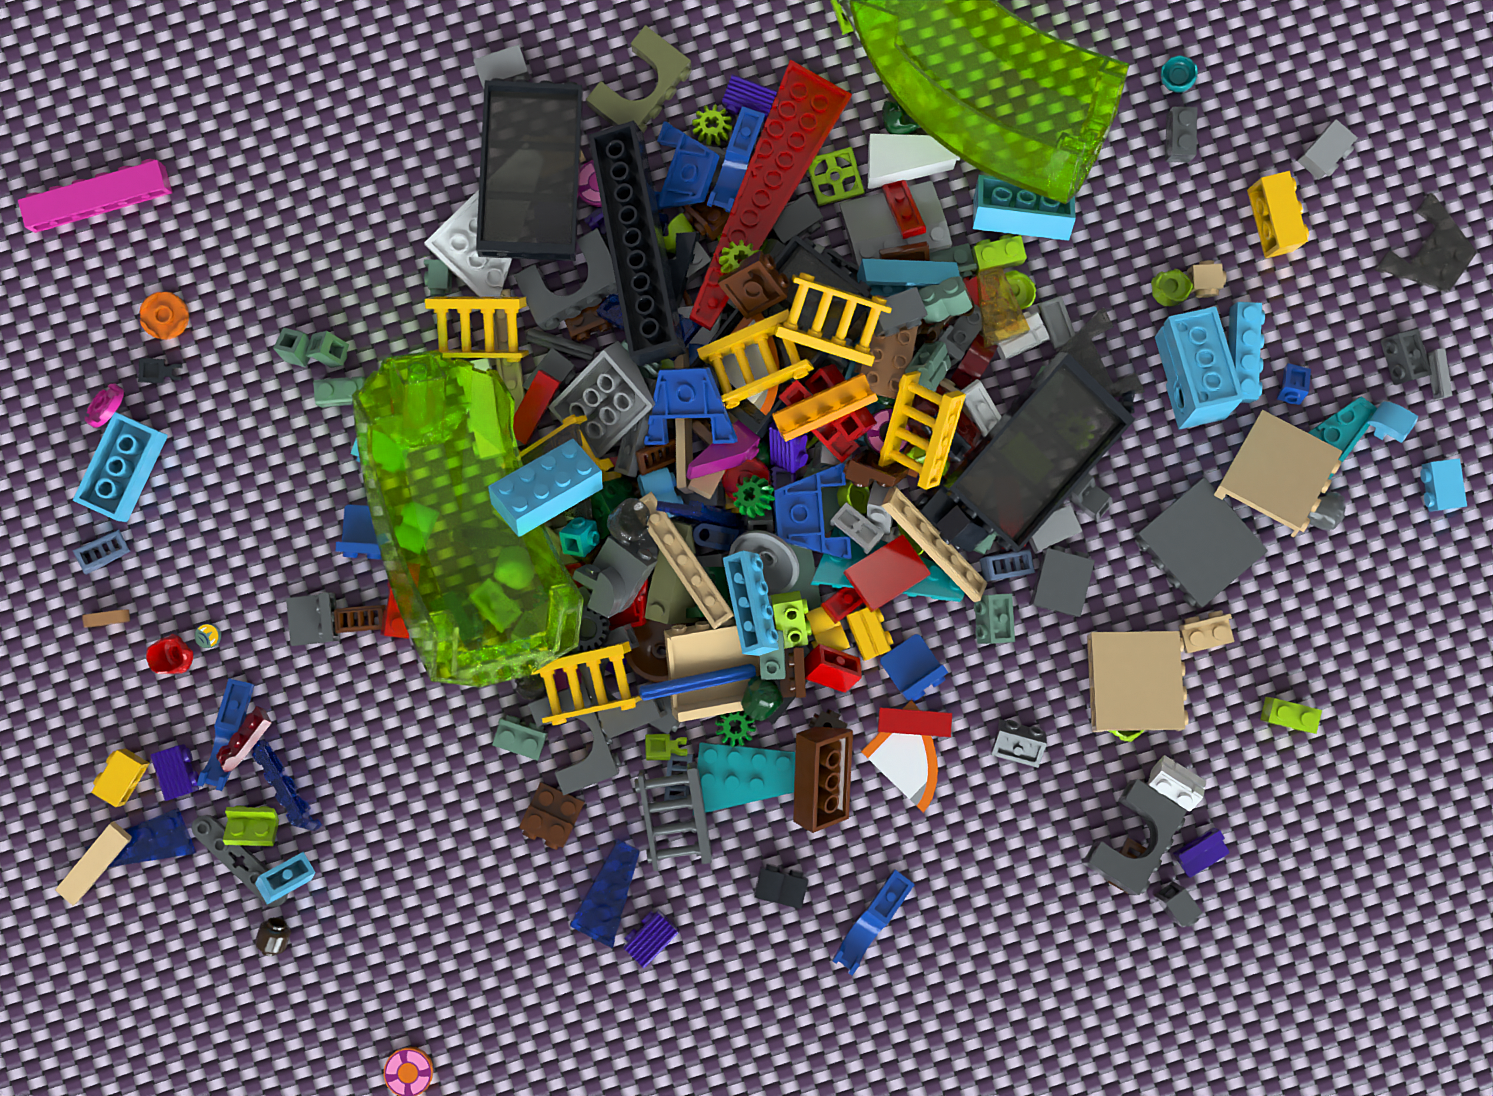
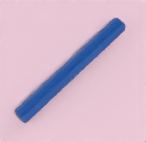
[639,664,756,701]

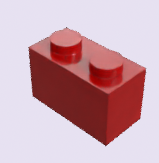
[804,644,862,693]

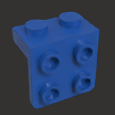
[335,505,393,560]
[880,634,948,701]

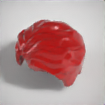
[146,634,193,674]

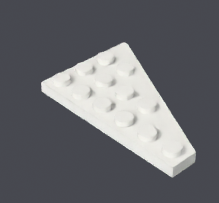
[424,143,544,297]

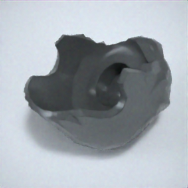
[1307,491,1346,531]

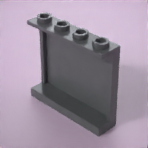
[1133,477,1268,608]

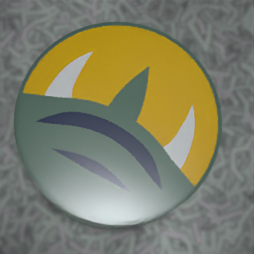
[195,624,221,648]

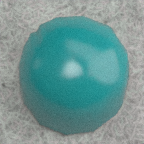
[1161,55,1198,93]

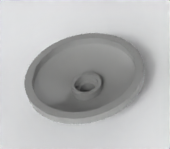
[729,530,799,596]

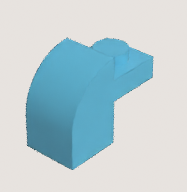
[1367,401,1418,443]

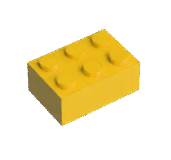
[1247,171,1309,259]

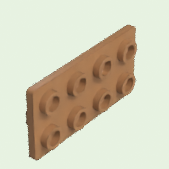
[854,295,918,399]

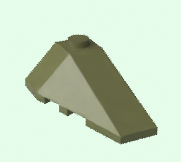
[645,519,701,624]

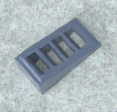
[73,530,130,575]
[980,549,1035,582]
[664,753,693,801]

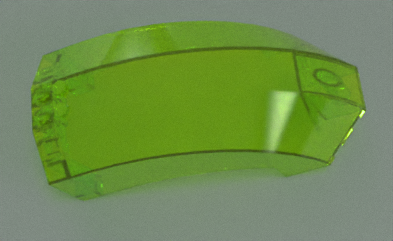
[838,0,1130,204]
[352,350,584,687]

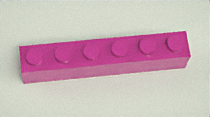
[18,159,173,233]

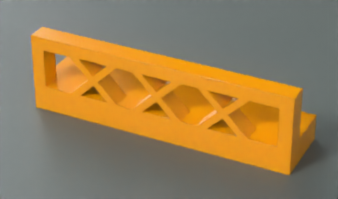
[771,373,878,442]

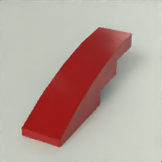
[778,379,859,463]

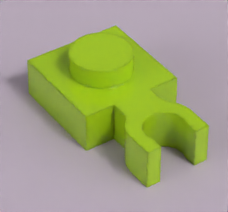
[645,734,688,761]

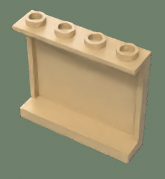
[1214,410,1343,538]
[664,617,761,722]
[1087,631,1188,732]

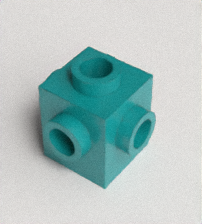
[559,517,600,557]

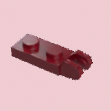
[216,706,272,772]

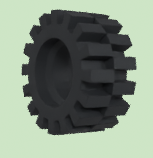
[563,605,611,651]

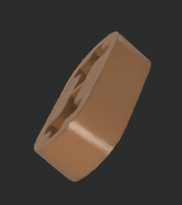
[82,609,130,628]

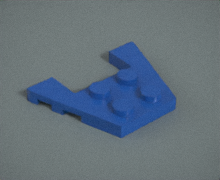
[655,121,720,210]
[644,367,738,445]
[772,463,852,559]

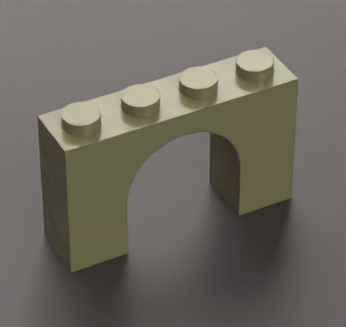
[586,25,692,134]

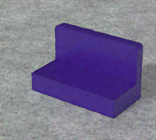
[1173,827,1229,878]

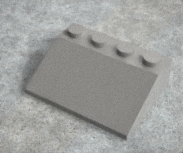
[839,181,952,266]
[548,341,655,459]

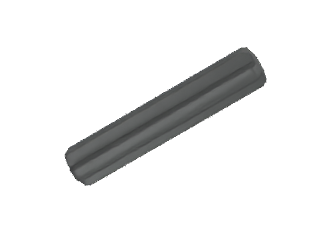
[526,328,596,361]

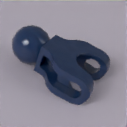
[688,521,747,551]

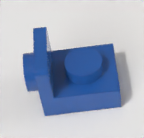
[1277,363,1311,405]

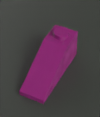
[686,420,760,480]

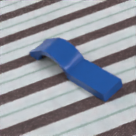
[707,106,765,213]
[197,678,255,791]
[832,870,915,976]

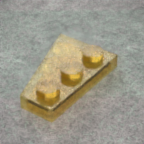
[977,265,1030,347]

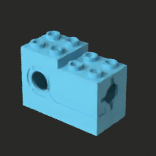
[1155,307,1244,429]

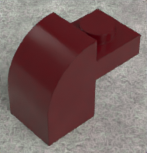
[950,334,998,390]

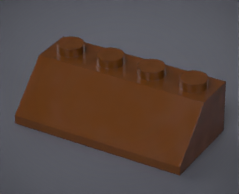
[793,727,853,833]

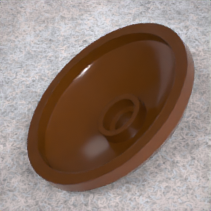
[625,619,691,682]

